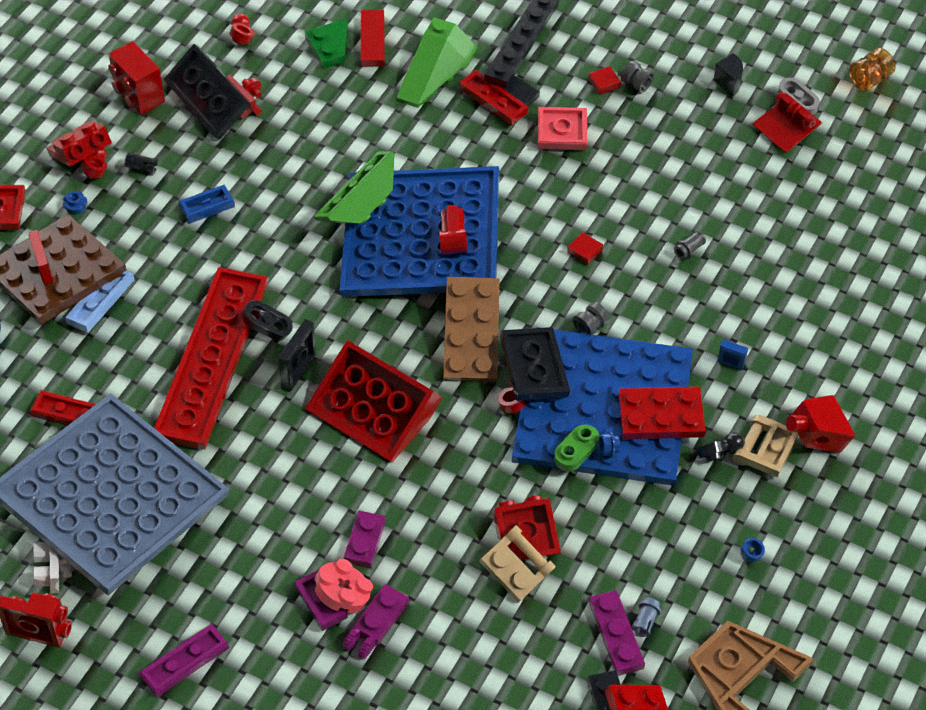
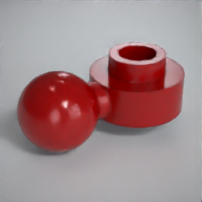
[229,13,255,45]
[80,148,107,178]
[497,379,526,413]

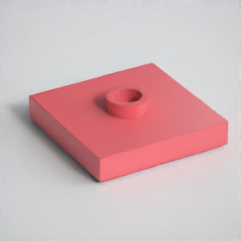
[538,107,587,150]

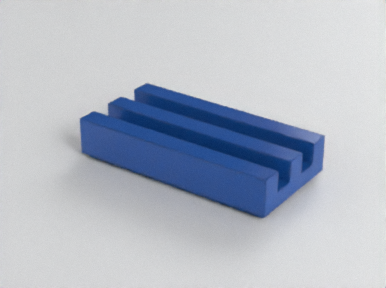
[178,184,235,224]

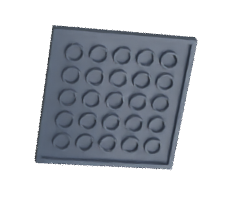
[0,393,229,595]

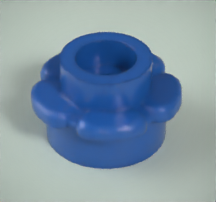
[62,191,87,215]
[599,431,620,458]

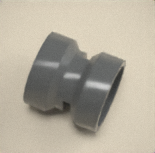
[621,60,654,93]
[573,302,610,336]

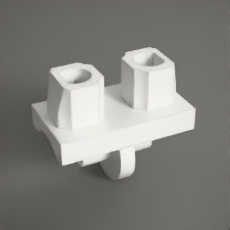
[34,542,77,594]

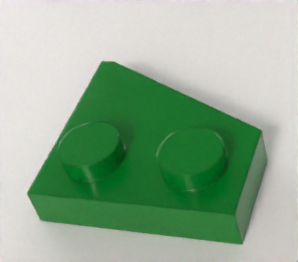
[304,18,348,69]

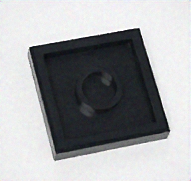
[278,319,316,392]

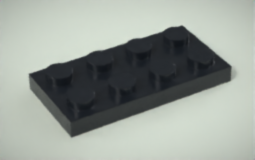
[163,44,251,140]

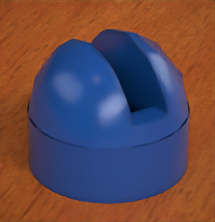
[740,538,765,563]

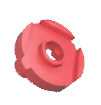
[314,559,373,613]

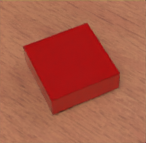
[588,66,621,95]
[567,232,603,265]

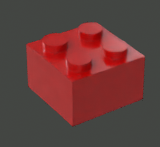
[108,41,165,115]

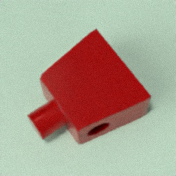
[786,395,856,453]

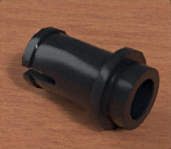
[125,151,158,174]

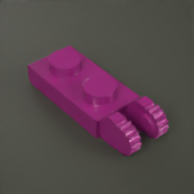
[342,584,409,659]

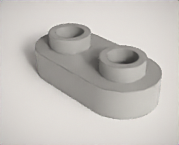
[778,78,820,115]

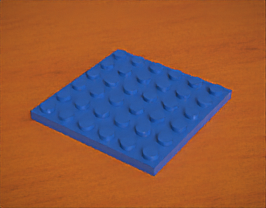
[340,166,500,297]
[512,327,693,486]

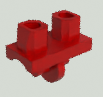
[227,74,262,119]

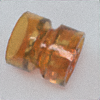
[849,48,896,91]

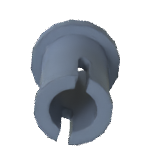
[632,598,661,637]

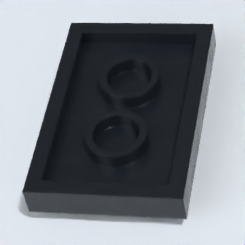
[500,327,570,401]

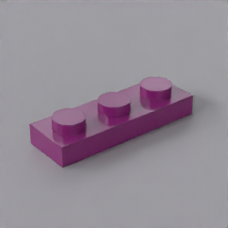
[589,590,645,676]

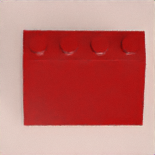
[305,340,443,462]

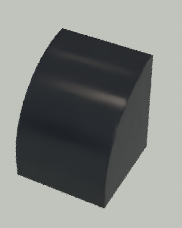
[713,53,743,96]

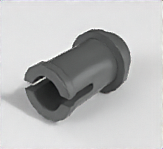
[674,230,706,259]

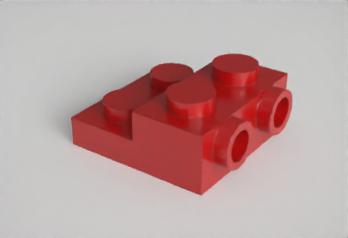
[46,121,112,166]
[492,495,561,561]
[0,592,72,648]

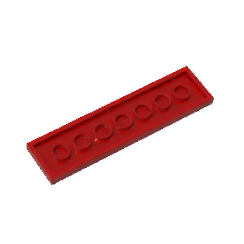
[154,267,268,450]

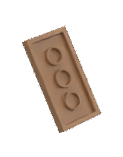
[444,277,500,382]

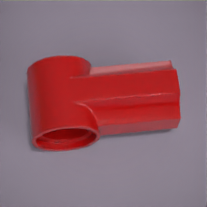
[439,205,468,255]

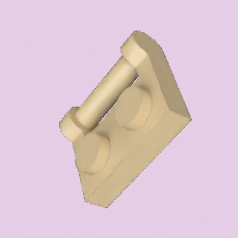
[732,415,799,478]
[479,525,556,603]

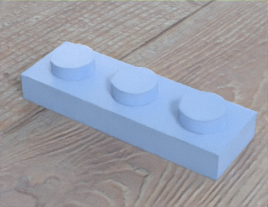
[65,271,134,333]

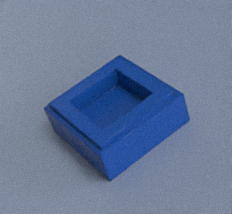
[717,339,748,370]

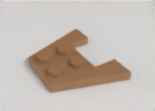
[688,621,814,710]

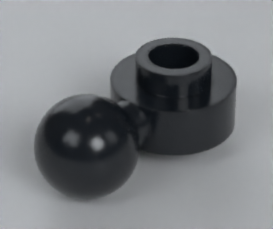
[697,432,745,462]

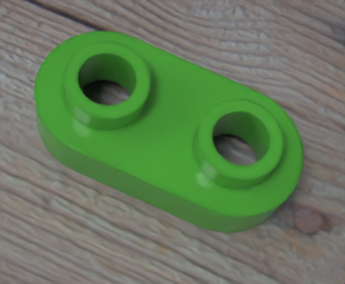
[554,425,599,471]

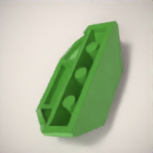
[314,151,395,224]

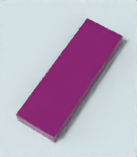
[139,623,229,698]

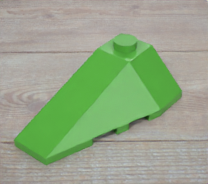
[396,17,477,108]

